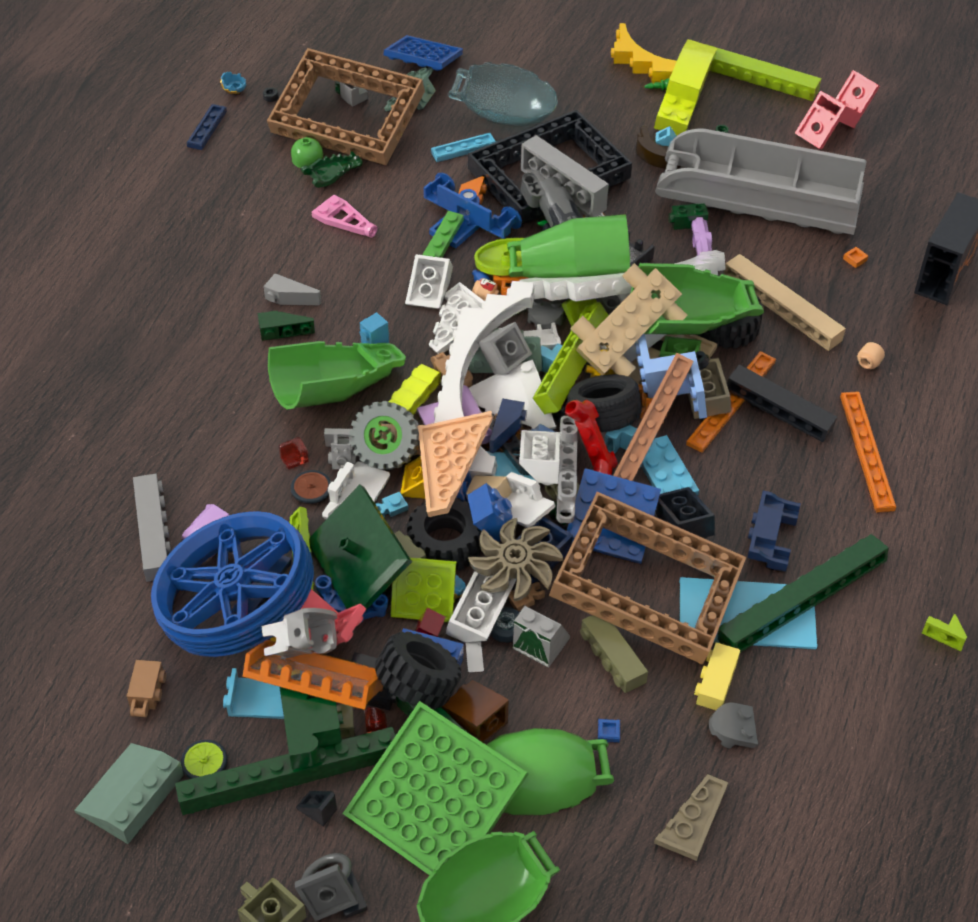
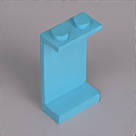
[223,668,302,719]

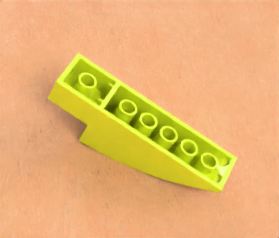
[654,39,717,135]

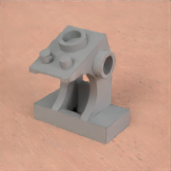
[324,428,356,469]

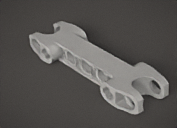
[556,416,578,523]

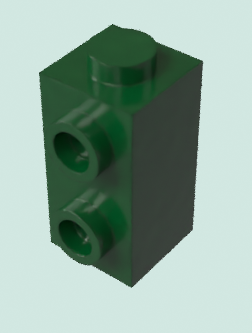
[668,203,709,230]

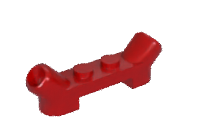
[565,400,618,475]

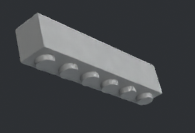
[133,474,171,582]

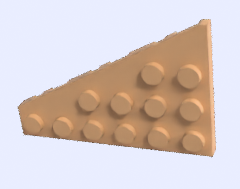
[418,411,493,517]

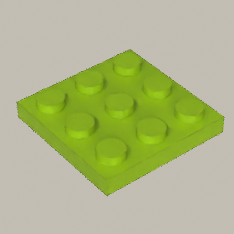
[391,558,456,622]

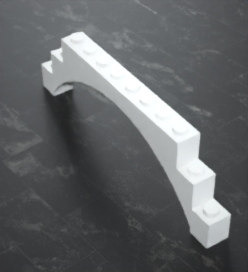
[519,250,725,301]
[431,281,535,479]

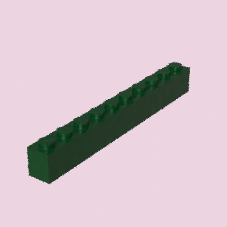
[718,534,889,653]
[175,727,395,815]

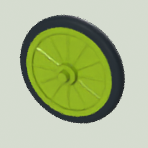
[181,740,228,779]

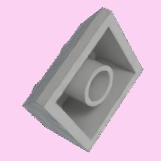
[478,322,532,374]

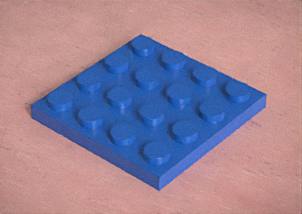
[384,35,463,70]
[567,468,661,564]

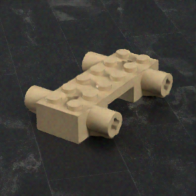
[570,263,687,376]

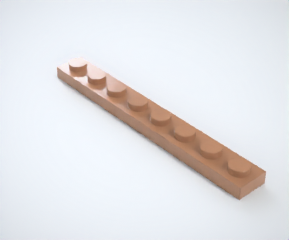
[613,353,694,481]

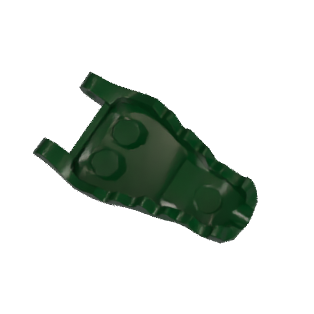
[301,151,363,188]

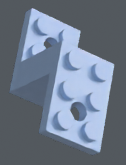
[635,334,707,419]

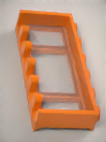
[242,640,383,710]

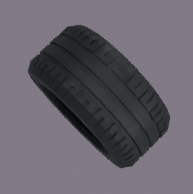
[568,374,642,432]

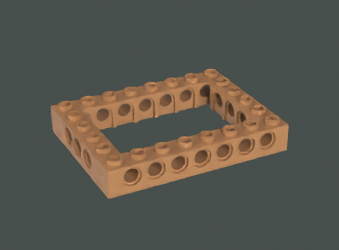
[267,48,425,165]
[549,492,746,664]

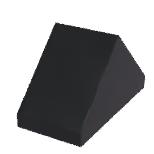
[296,791,337,827]

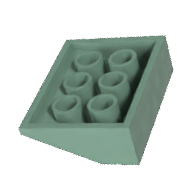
[74,743,184,844]

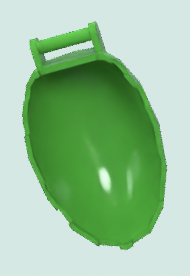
[486,728,614,815]
[417,831,560,922]

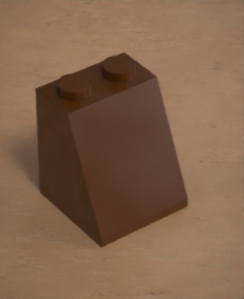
[441,680,509,743]

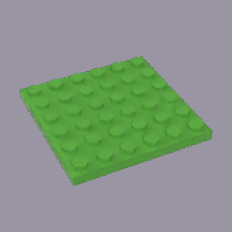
[343,701,529,875]

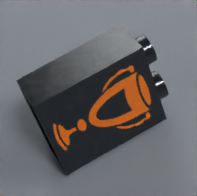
[914,192,978,305]

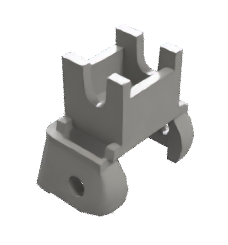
[262,608,337,659]

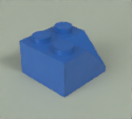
[467,483,513,542]

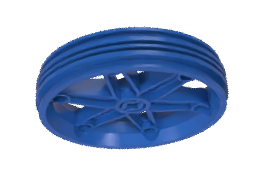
[151,512,314,657]

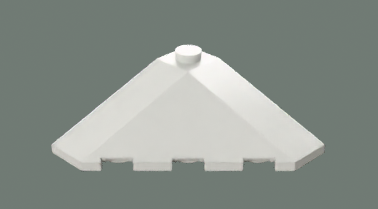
[429,282,483,354]
[469,360,556,430]

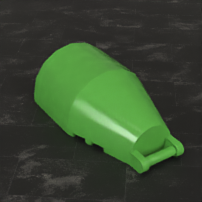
[507,214,630,278]
[631,263,764,335]

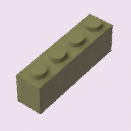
[580,615,648,693]

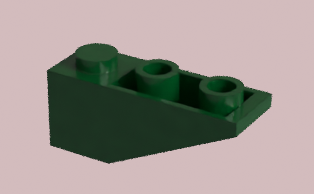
[257,311,315,341]

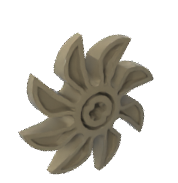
[468,518,563,601]

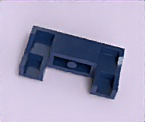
[747,490,801,572]

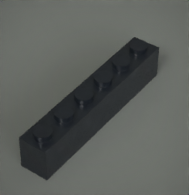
[727,364,837,442]

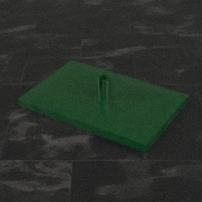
[309,484,412,611]

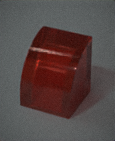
[364,707,388,733]

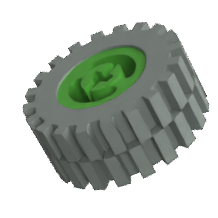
[349,401,420,470]

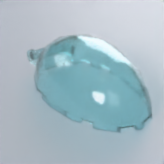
[448,62,558,126]

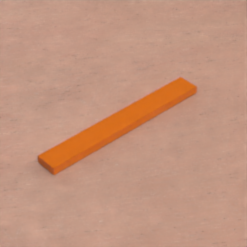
[686,351,776,453]
[840,392,896,513]

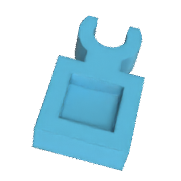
[376,492,408,517]

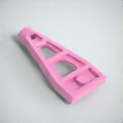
[312,195,378,238]

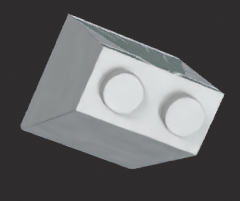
[513,606,570,668]

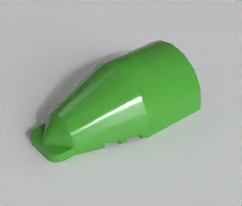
[268,341,406,409]

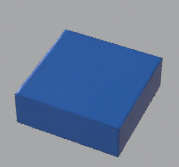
[598,719,620,743]

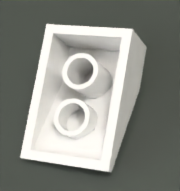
[405,255,453,309]

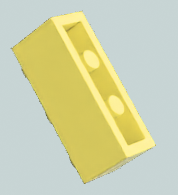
[694,642,740,710]

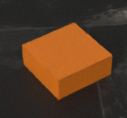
[843,247,868,268]

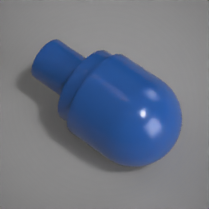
[472,269,491,283]

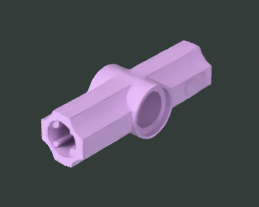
[692,217,712,256]

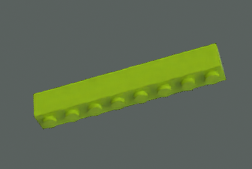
[705,44,821,101]
[533,302,609,415]

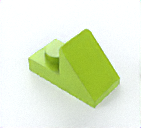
[922,614,967,651]

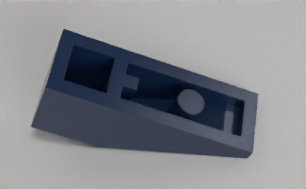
[490,398,527,453]

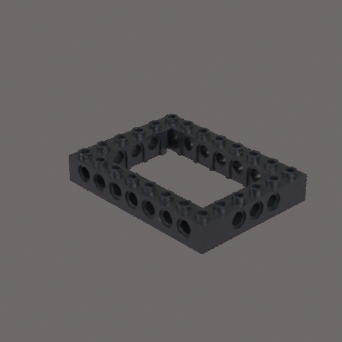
[468,110,632,225]

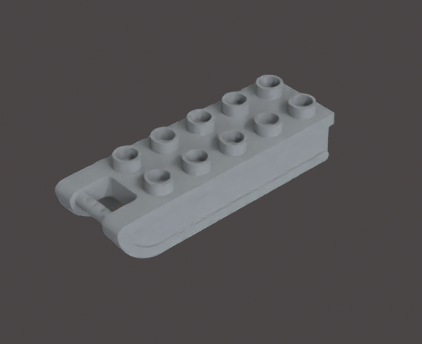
[655,129,867,235]

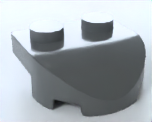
[528,299,564,329]
[709,702,758,749]

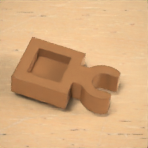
[507,582,545,611]

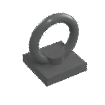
[295,853,358,921]

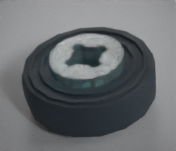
[490,607,520,643]

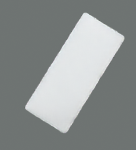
[465,641,484,672]

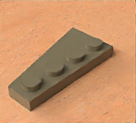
[654,774,728,861]

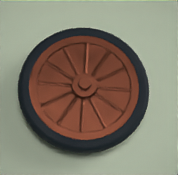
[291,470,331,504]

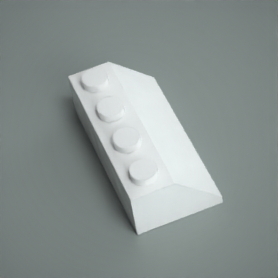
[519,430,560,485]
[445,571,516,642]

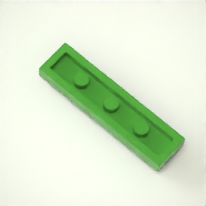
[423,211,464,258]

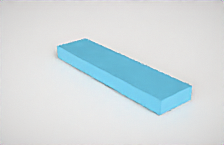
[431,133,496,162]

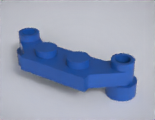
[315,575,388,622]

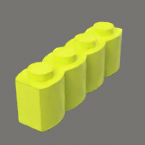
[388,364,441,424]

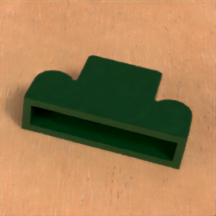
[279,687,344,770]

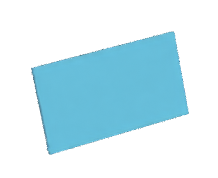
[679,577,818,649]

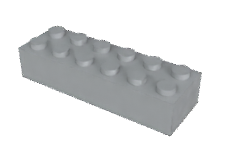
[521,135,608,217]

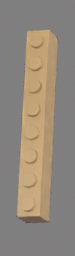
[724,254,846,351]

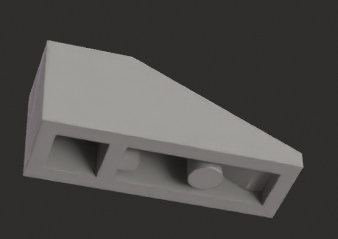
[264,274,321,305]

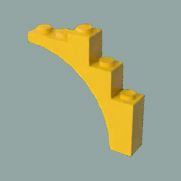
[611,23,677,83]

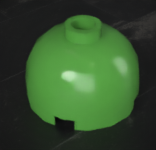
[291,137,323,168]

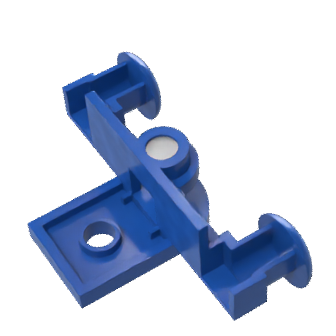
[424,173,522,248]

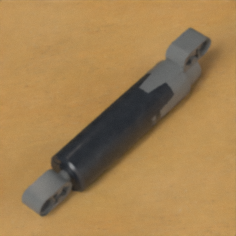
[521,173,620,315]

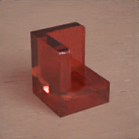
[279,437,309,469]

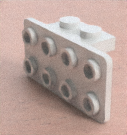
[322,462,390,519]
[506,472,555,527]

